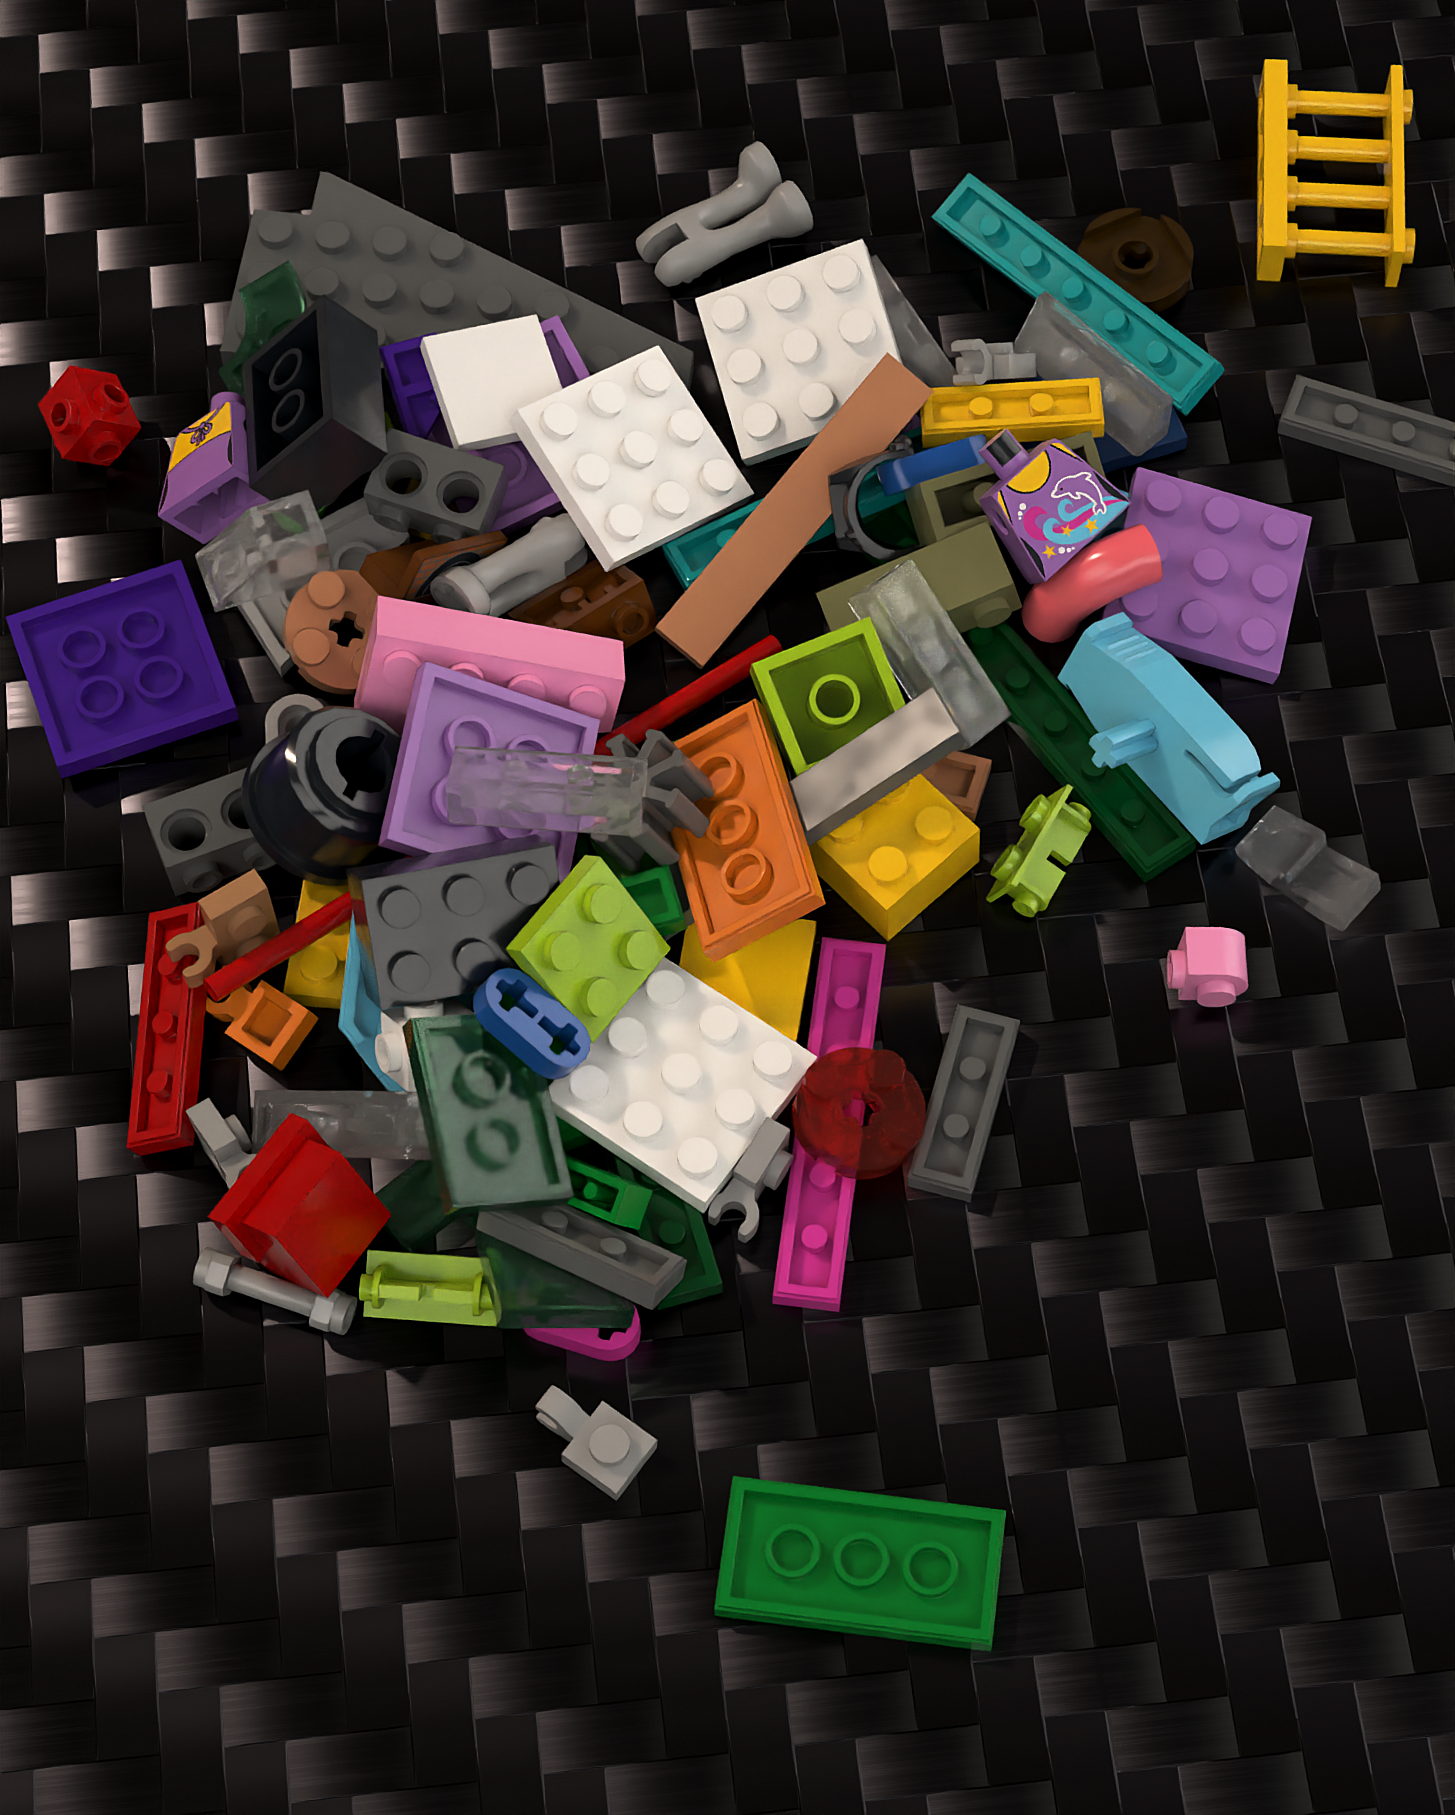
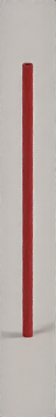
[203,635,783,1002]

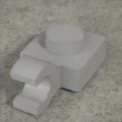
[951,339,1037,386]
[186,1098,257,1189]
[708,1117,794,1243]
[535,1385,657,1501]

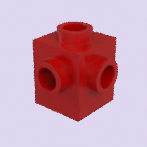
[38,365,141,467]

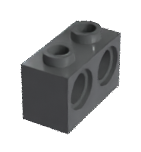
[363,428,508,544]
[142,768,277,897]

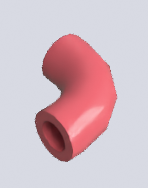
[1021,523,1163,643]

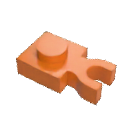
[205,965,319,1071]

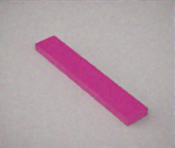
[773,937,886,1312]

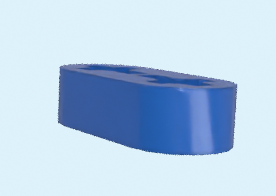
[876,434,987,497]
[473,968,590,1079]

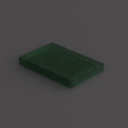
[402,1014,574,1216]

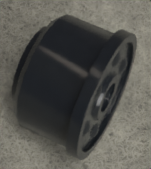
[242,705,402,886]

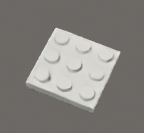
[695,239,903,467]
[509,345,754,572]
[542,957,818,1214]

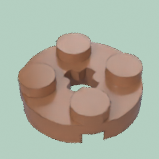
[282,570,379,695]

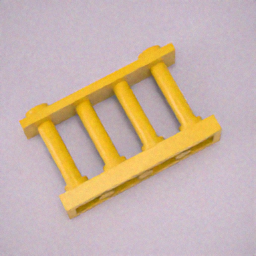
[1257,59,1415,287]

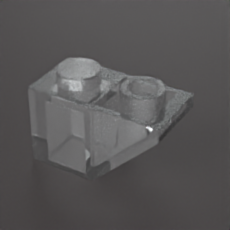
[195,490,332,612]

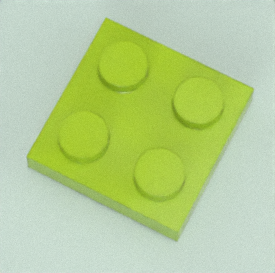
[505,855,671,1043]

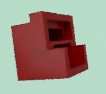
[208,1113,392,1298]

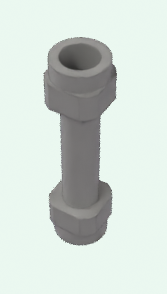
[193,1247,357,1335]

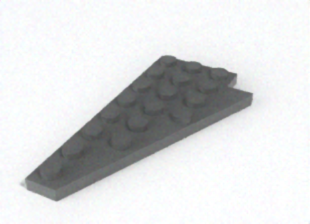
[220,172,694,392]

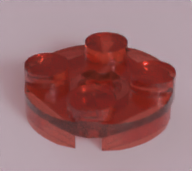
[792,1047,926,1179]

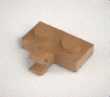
[165,869,280,988]

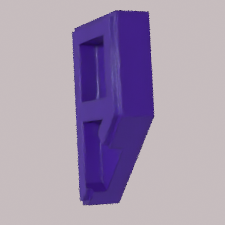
[379,332,442,440]

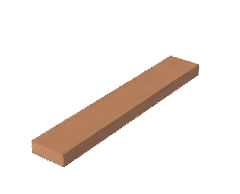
[654,352,934,669]

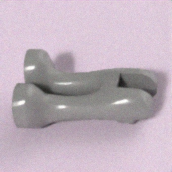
[636,141,813,287]
[430,513,588,618]

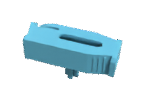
[1057,612,1280,845]

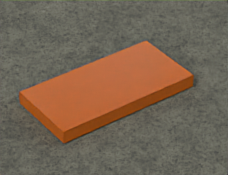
[670,698,826,962]

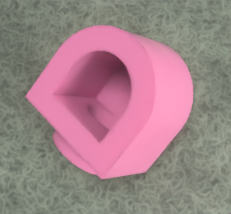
[1167,927,1248,1007]

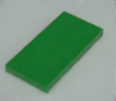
[714,1476,1006,1652]

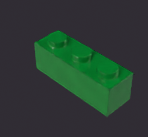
[523,1146,653,1230]

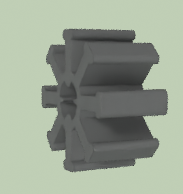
[572,729,714,872]

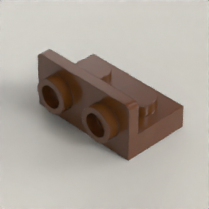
[507,558,659,650]

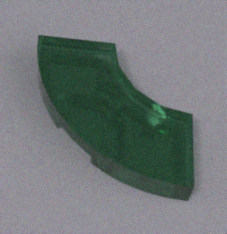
[218,260,308,399]

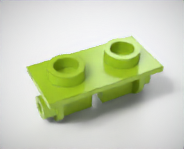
[986,784,1091,917]
[359,1249,501,1327]

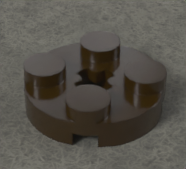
[1078,208,1194,314]

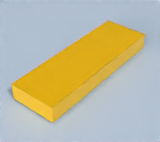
[920,377,1105,448]

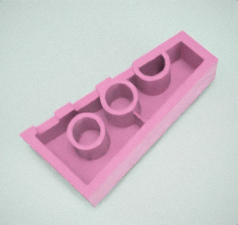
[354,595,625,737]

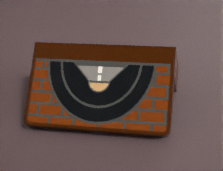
[359,530,508,605]

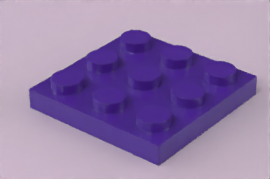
[6,559,239,779]

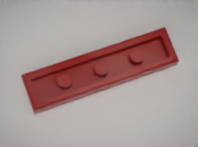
[127,902,207,1156]

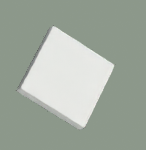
[420,314,562,452]

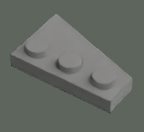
[220,497,410,677]

